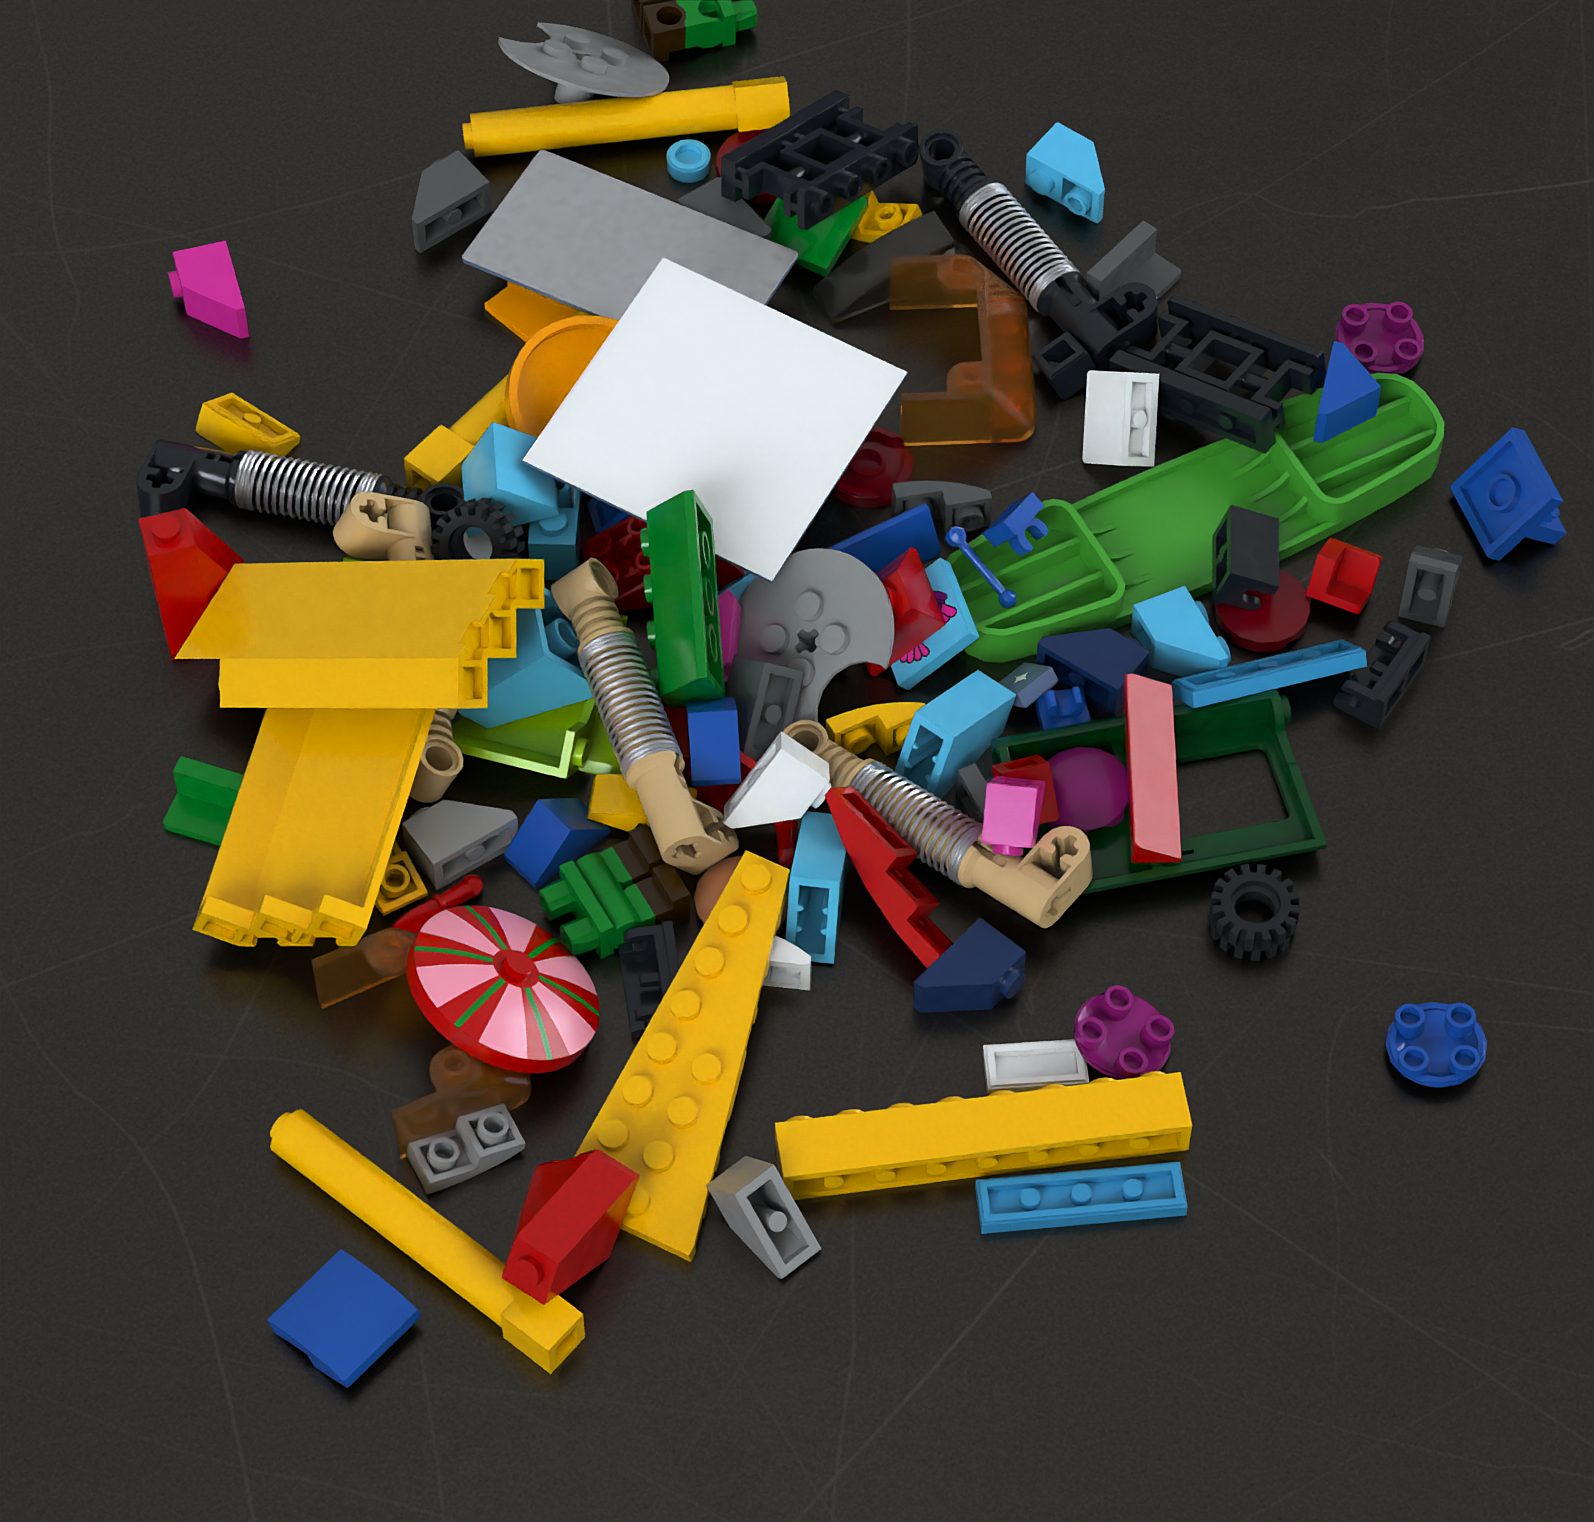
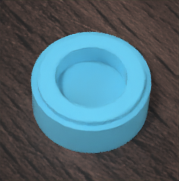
[667,139,711,183]

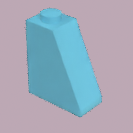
[894,670,1017,799]
[786,811,850,964]

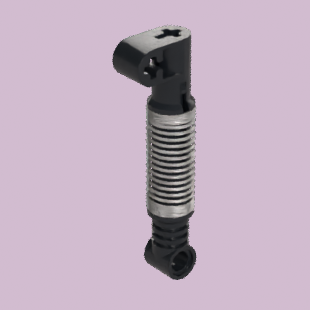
[919,129,1159,370]
[136,439,465,545]

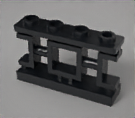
[721,90,920,230]
[1109,295,1326,454]

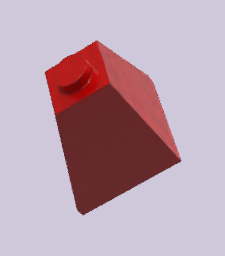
[138,508,244,660]
[502,1149,640,1305]

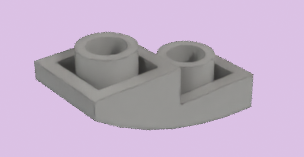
[406,1103,526,1195]

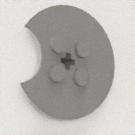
[498,22,669,104]
[738,548,895,723]

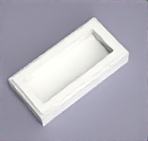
[982,1039,1089,1096]

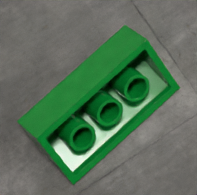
[640,490,726,708]

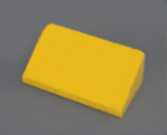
[196,393,301,461]

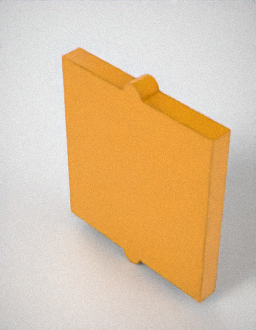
[484,281,577,343]

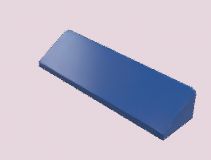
[827,503,940,574]

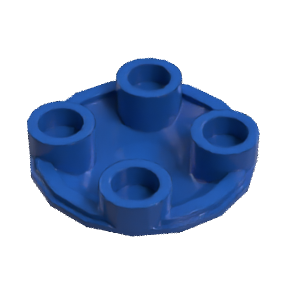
[1386,1002,1487,1088]

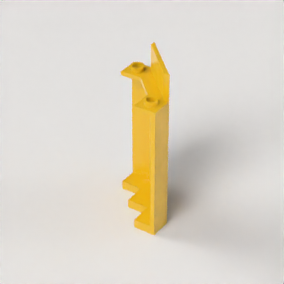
[174,559,544,709]
[192,708,436,947]

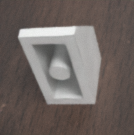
[724,731,832,829]

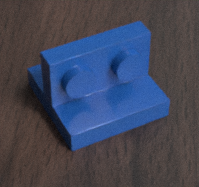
[1450,427,1567,561]

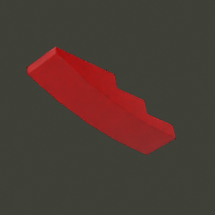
[824,786,953,969]

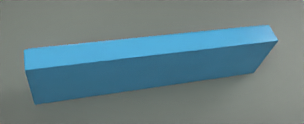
[1172,639,1367,708]
[975,1162,1188,1234]

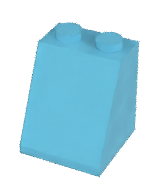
[456,587,598,729]

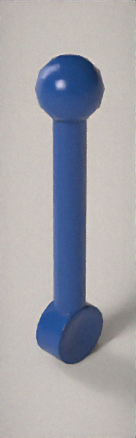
[945,526,1017,608]

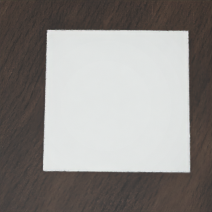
[522,258,908,583]

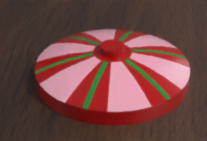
[406,906,600,1073]

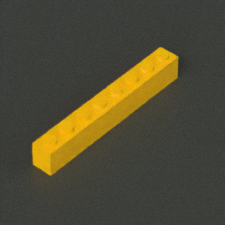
[775,1071,1192,1200]

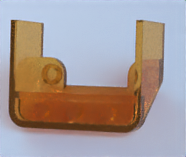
[889,254,1037,446]
[311,928,532,1159]

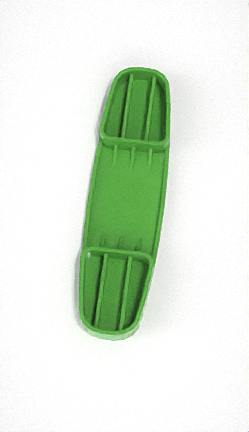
[946,373,1444,663]

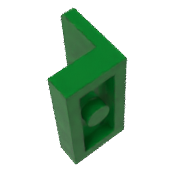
[163,756,244,846]

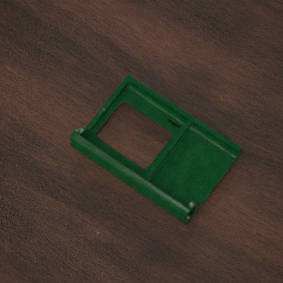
[991,689,1327,895]

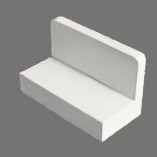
[1082,370,1159,467]

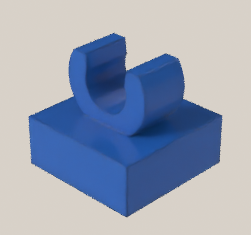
[982,492,1049,556]
[1035,687,1091,730]

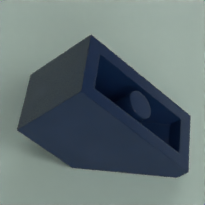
[1036,628,1150,717]
[913,917,1026,1013]

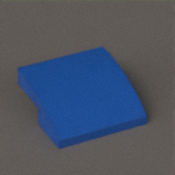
[267,1249,421,1388]

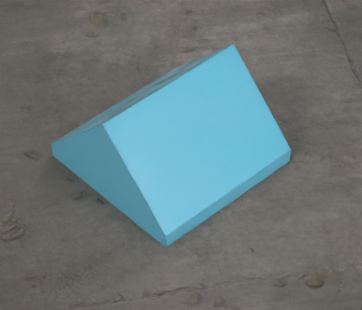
[462,422,559,538]

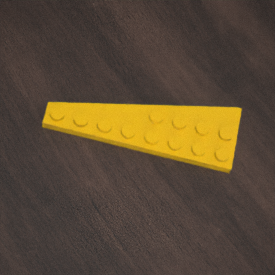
[574,850,791,1262]

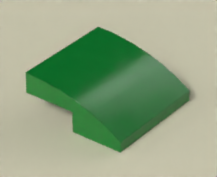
[763,196,868,278]

